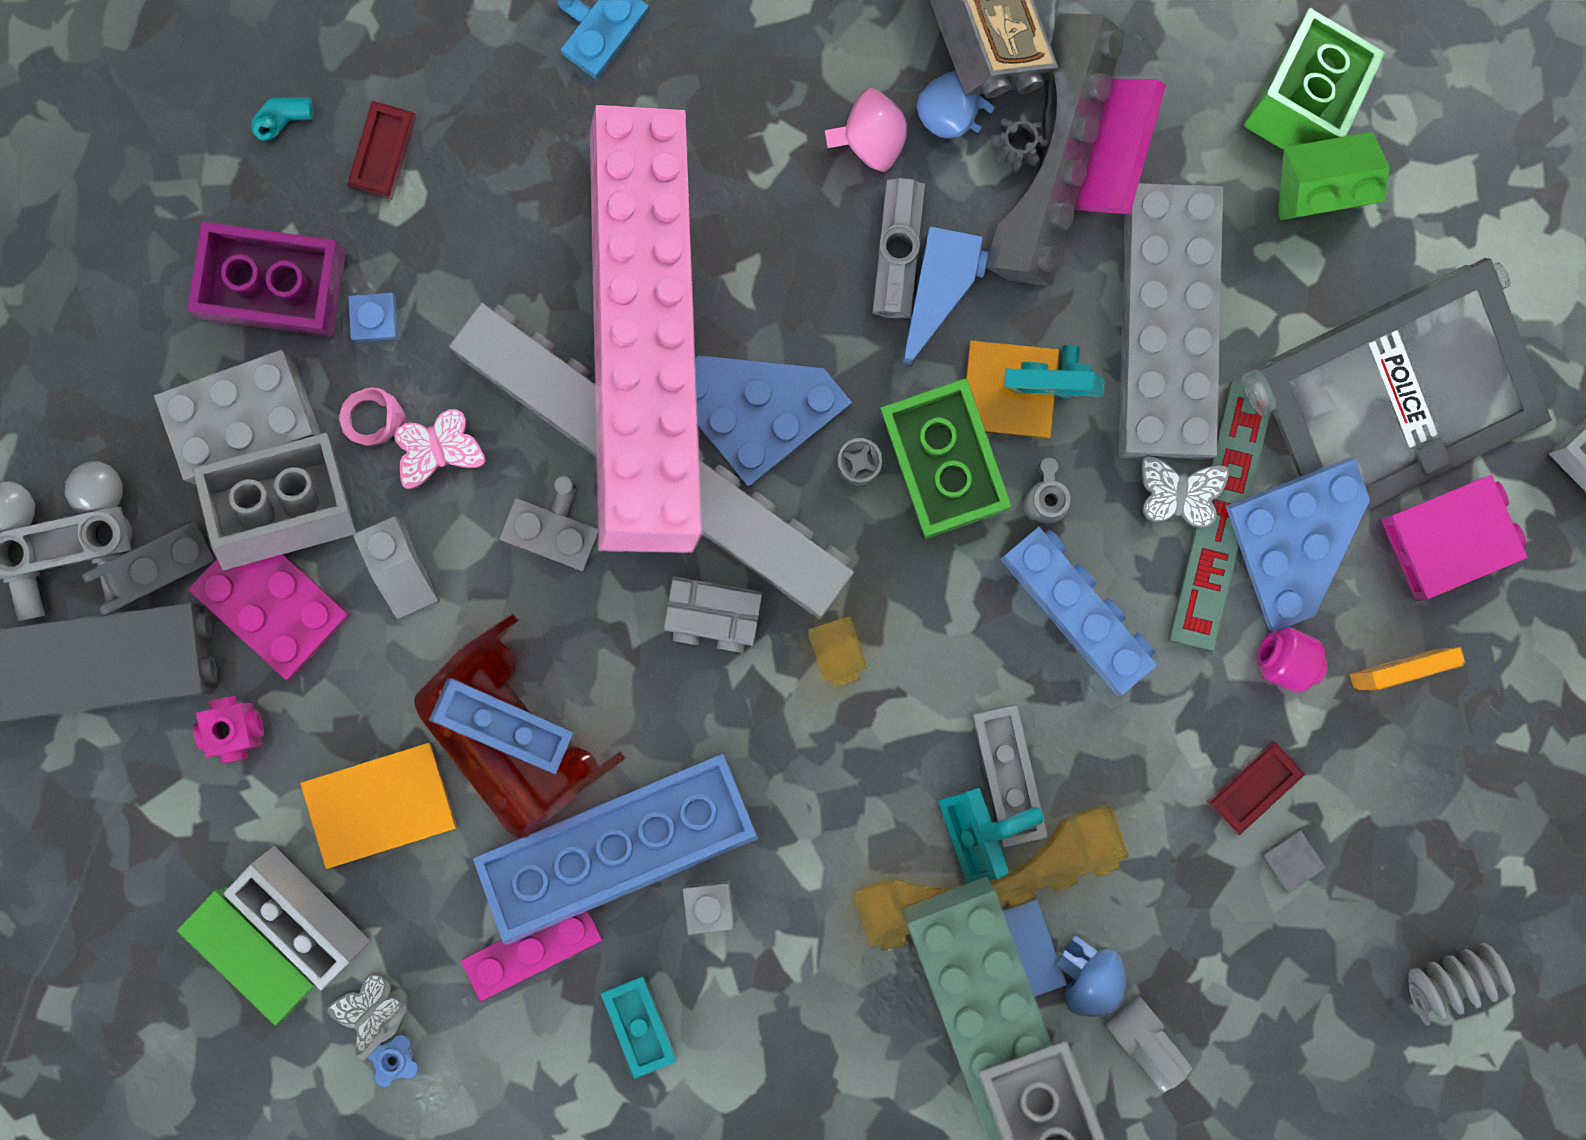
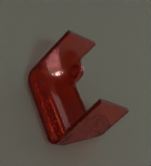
[414,614,626,838]

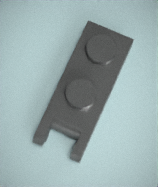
[81,520,215,615]

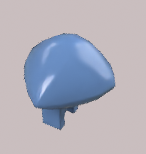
[916,70,995,139]
[1055,935,1127,1017]

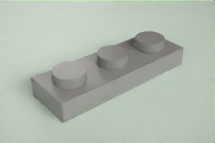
[972,705,1048,847]

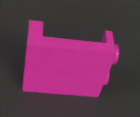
[1381,475,1528,601]

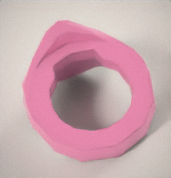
[339,387,407,446]

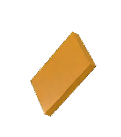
[300,742,458,869]

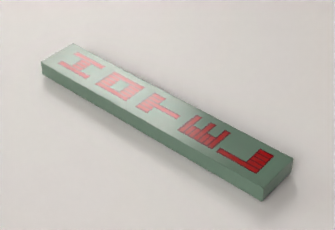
[1168,380,1273,651]

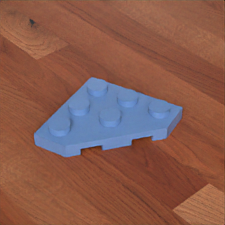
[695,355,852,488]
[1226,457,1370,632]

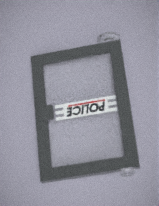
[1242,258,1552,511]

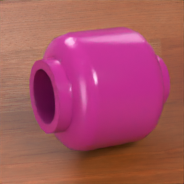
[1257,627,1328,693]

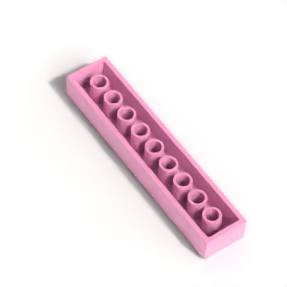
[590,105,701,552]

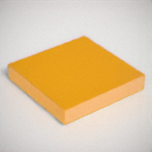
[966,341,1059,439]
[1349,647,1465,690]

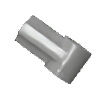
[1104,996,1193,1093]

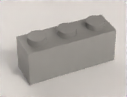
[223,846,370,990]

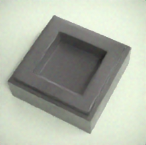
[1261,829,1326,893]

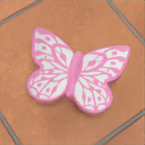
[394,409,486,490]

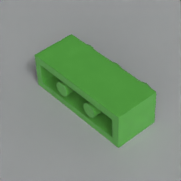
[177,887,317,1026]

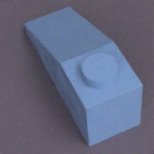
[902,227,988,366]

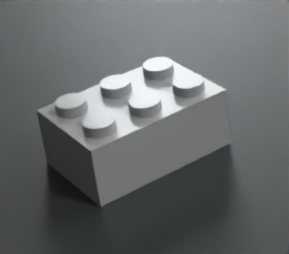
[154,349,321,485]
[193,433,356,571]

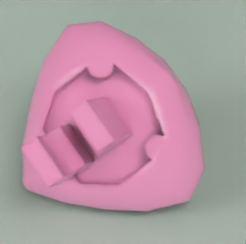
[825,87,908,172]

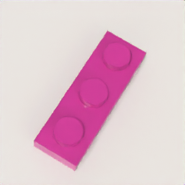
[460,910,603,1002]

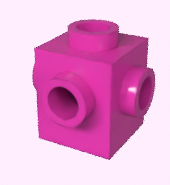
[193,696,264,764]

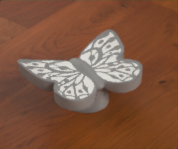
[1142,456,1229,528]
[327,974,407,1060]

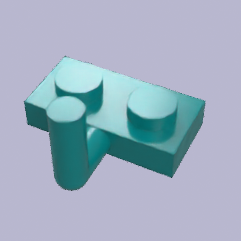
[1004,345,1105,399]
[938,788,1044,883]

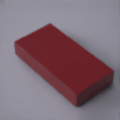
[347,101,417,200]
[1206,741,1305,835]

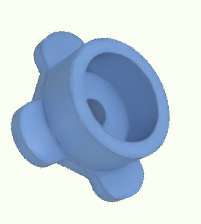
[367,1035,418,1087]

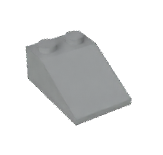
[979,1041,1105,1140]

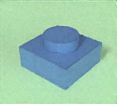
[348,293,398,343]

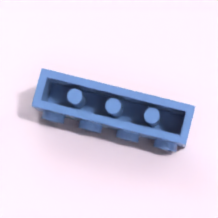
[1000,527,1158,695]

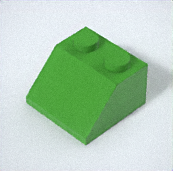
[1278,132,1390,220]

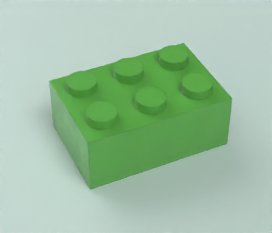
[880,378,1012,539]

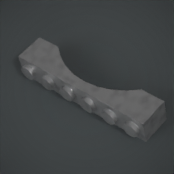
[986,13,1126,286]

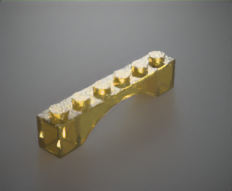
[851,804,1130,951]

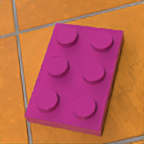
[188,554,351,681]

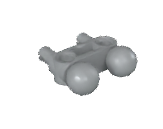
[0,461,132,622]

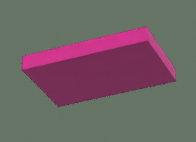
[1075,79,1166,214]

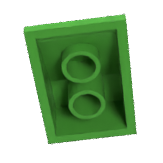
[1243,8,1385,150]

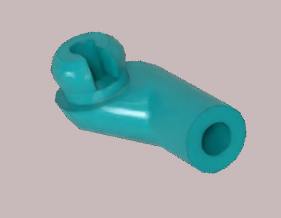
[251,97,313,141]

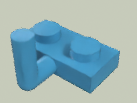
[557,0,650,80]

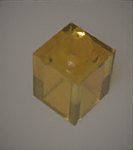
[807,616,867,688]

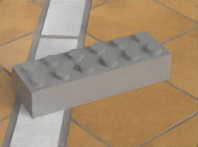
[1118,183,1223,461]

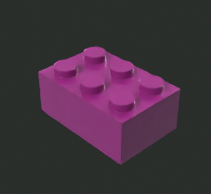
[187,221,346,338]

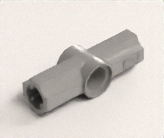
[872,178,925,319]

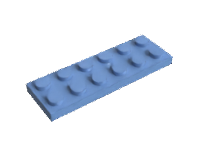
[473,754,758,945]

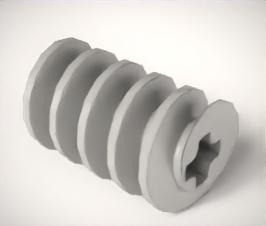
[1408,943,1516,1026]

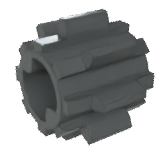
[991,113,1048,172]

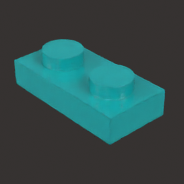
[601,975,677,1079]

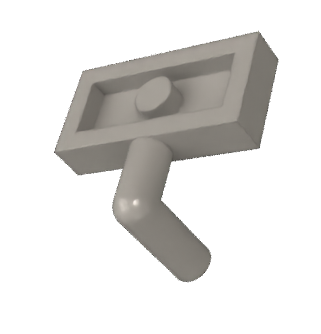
[499,476,599,572]

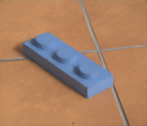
[429,678,574,774]

